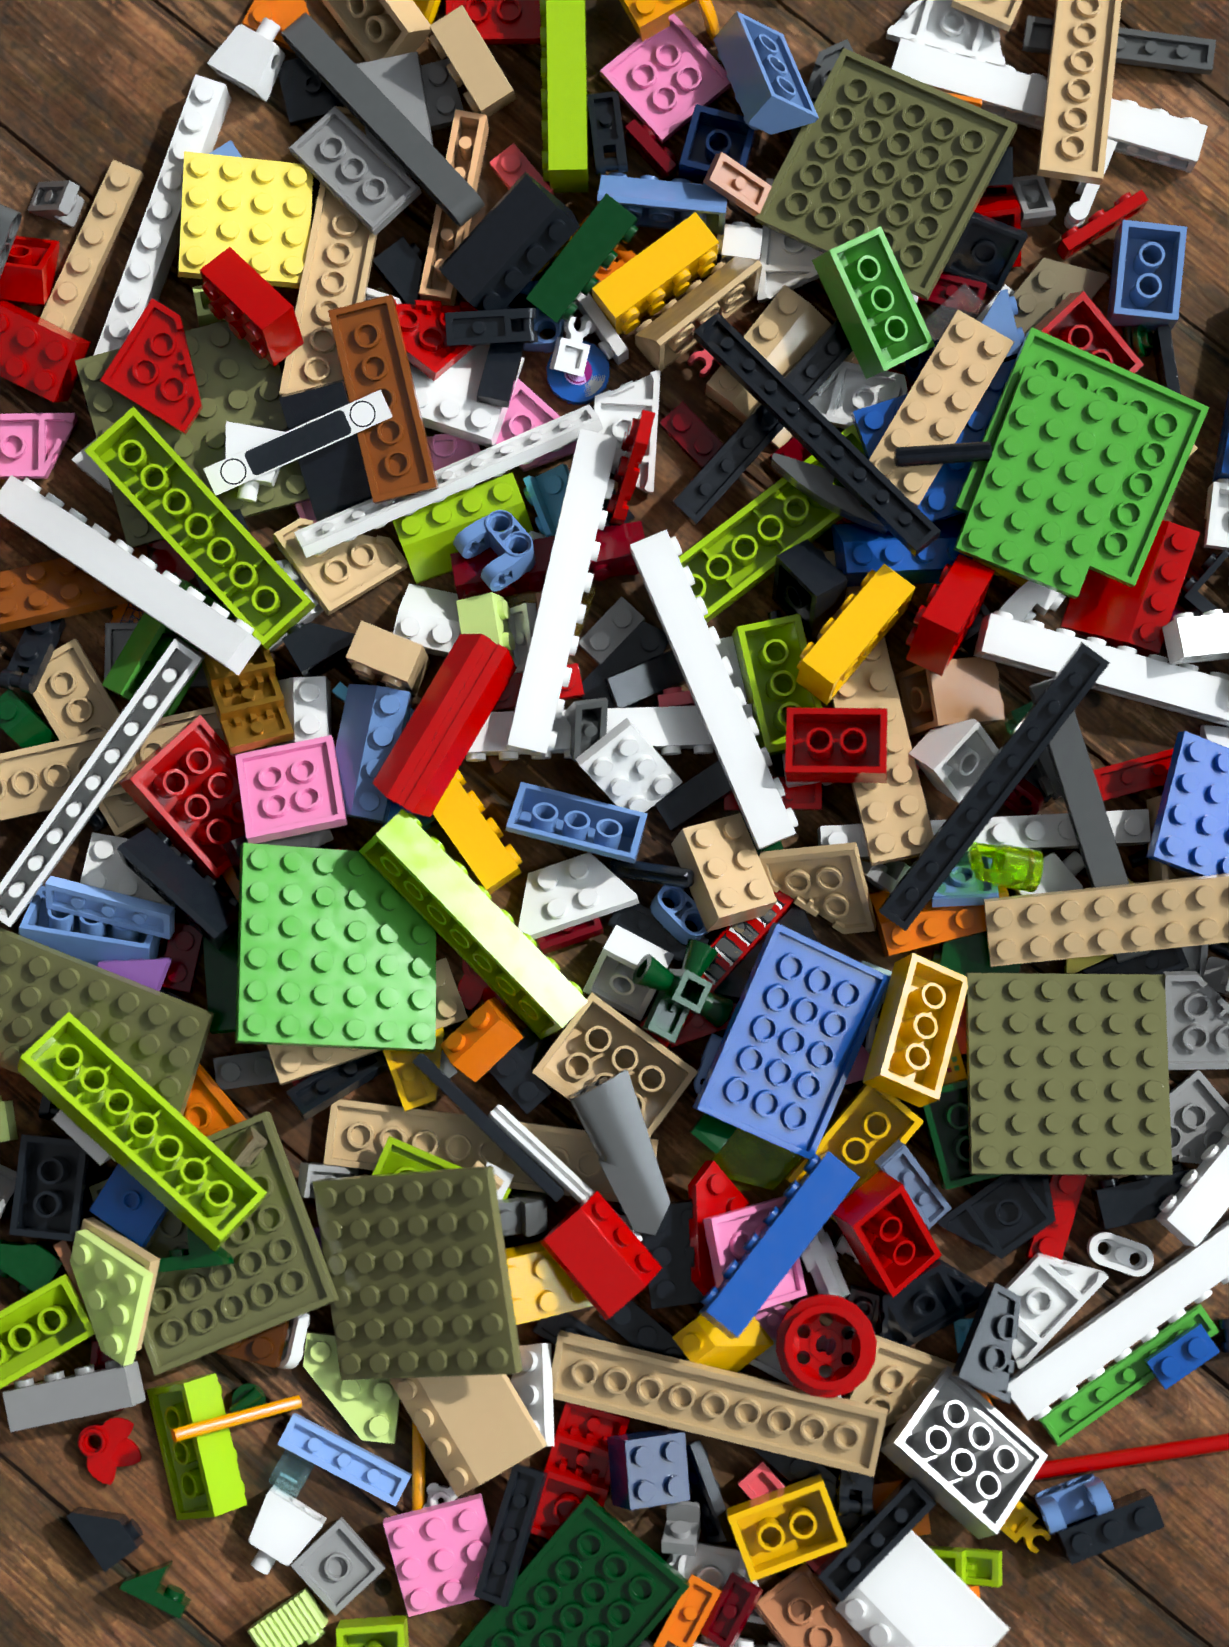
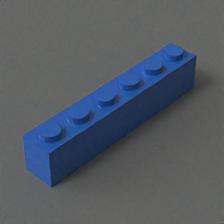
[699,1151,860,1339]

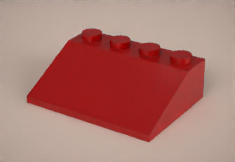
[1060,520,1200,657]
[119,715,246,879]

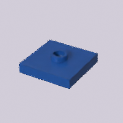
[89,1163,169,1247]

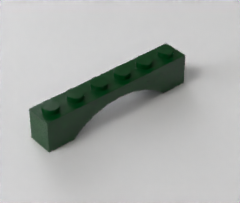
[0,1239,65,1295]

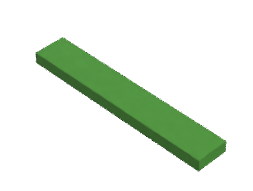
[1039,1303,1220,1446]

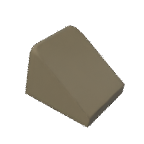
[230,1127,268,1167]

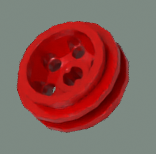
[775,1294,877,1398]

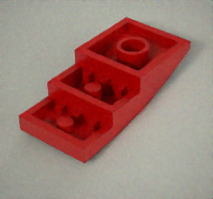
[530,1402,630,1539]

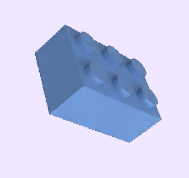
[1107,220,1187,330]

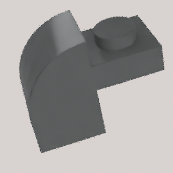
[498,1190,548,1237]

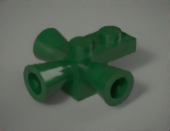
[633,939,733,1043]

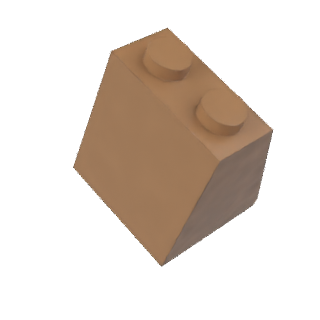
[895,657,1005,737]

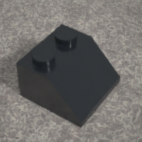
[772,539,848,639]
[282,622,355,677]
[488,1027,555,1114]

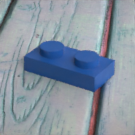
[1144,1323,1220,1390]

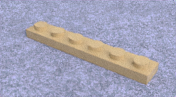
[40,160,144,333]

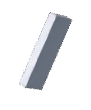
[874,1140,952,1230]

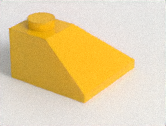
[672,1315,774,1373]

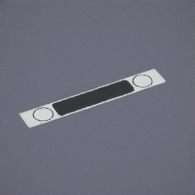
[204,390,393,496]

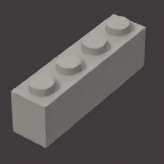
[2,1360,146,1432]

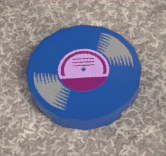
[546,341,610,405]

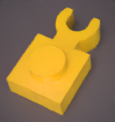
[1000,1500,1051,1554]

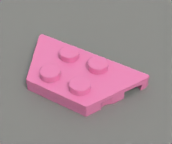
[495,379,577,472]
[0,413,78,480]

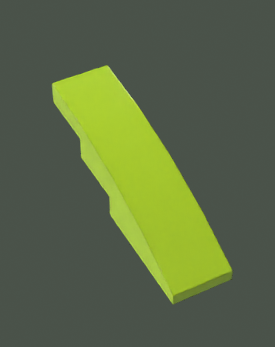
[928,1546,1002,1588]

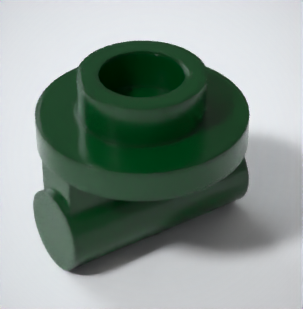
[1122,325,1154,358]
[229,1383,266,1413]

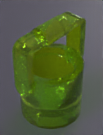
[967,842,1044,892]

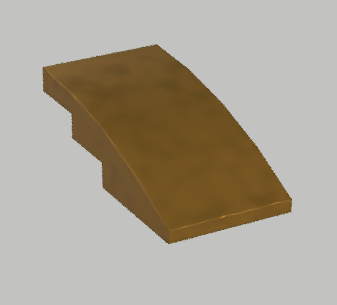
[198,619,294,755]

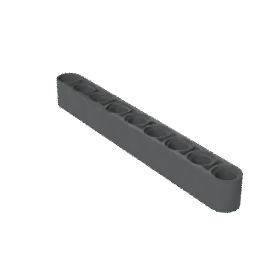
[281,12,485,227]
[1029,678,1150,963]

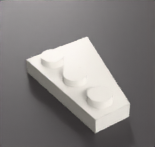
[511,1343,554,1447]

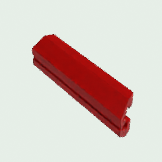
[372,634,517,817]

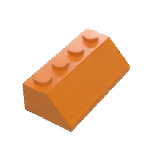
[869,862,1009,957]

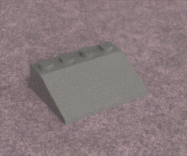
[880,1366,1048,1539]

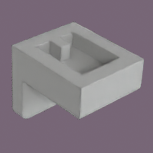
[861,860,910,893]
[662,1501,701,1556]

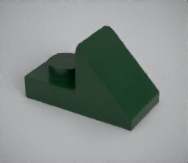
[158,1228,234,1272]
[120,1560,191,1619]

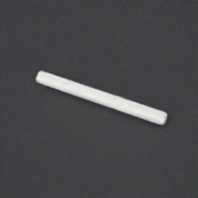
[488,1105,643,1242]

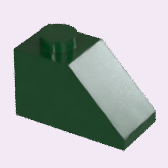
[0,689,59,748]

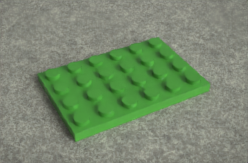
[953,365,1147,599]

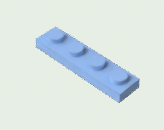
[45,876,175,940]
[277,1413,412,1507]

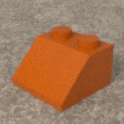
[440,997,524,1083]

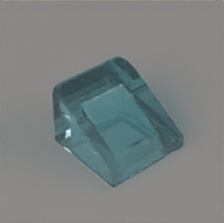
[269,1449,315,1497]

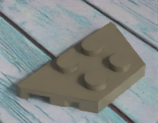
[1011,258,1109,336]

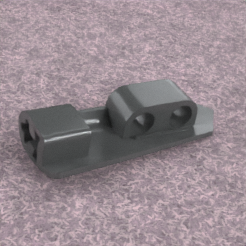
[569,1069,670,1235]

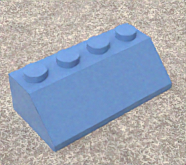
[713,11,819,135]
[597,172,727,235]
[335,684,413,824]
[505,782,647,863]
[19,886,161,966]

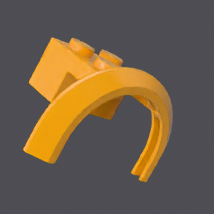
[619,0,719,46]

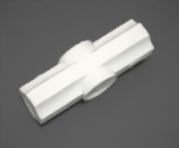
[801,1227,850,1298]

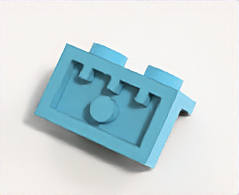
[523,464,570,537]

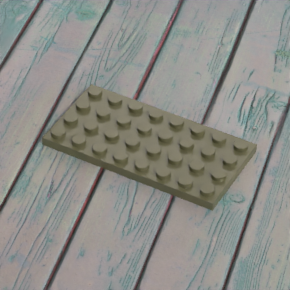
[0,927,215,1115]

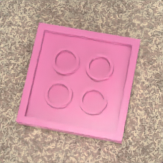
[600,14,732,144]
[235,735,347,844]
[703,1197,807,1310]
[383,1493,492,1617]

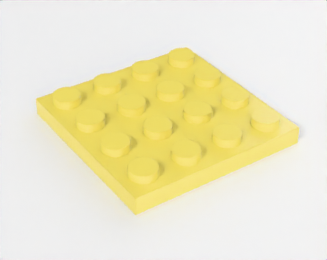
[178,151,313,289]

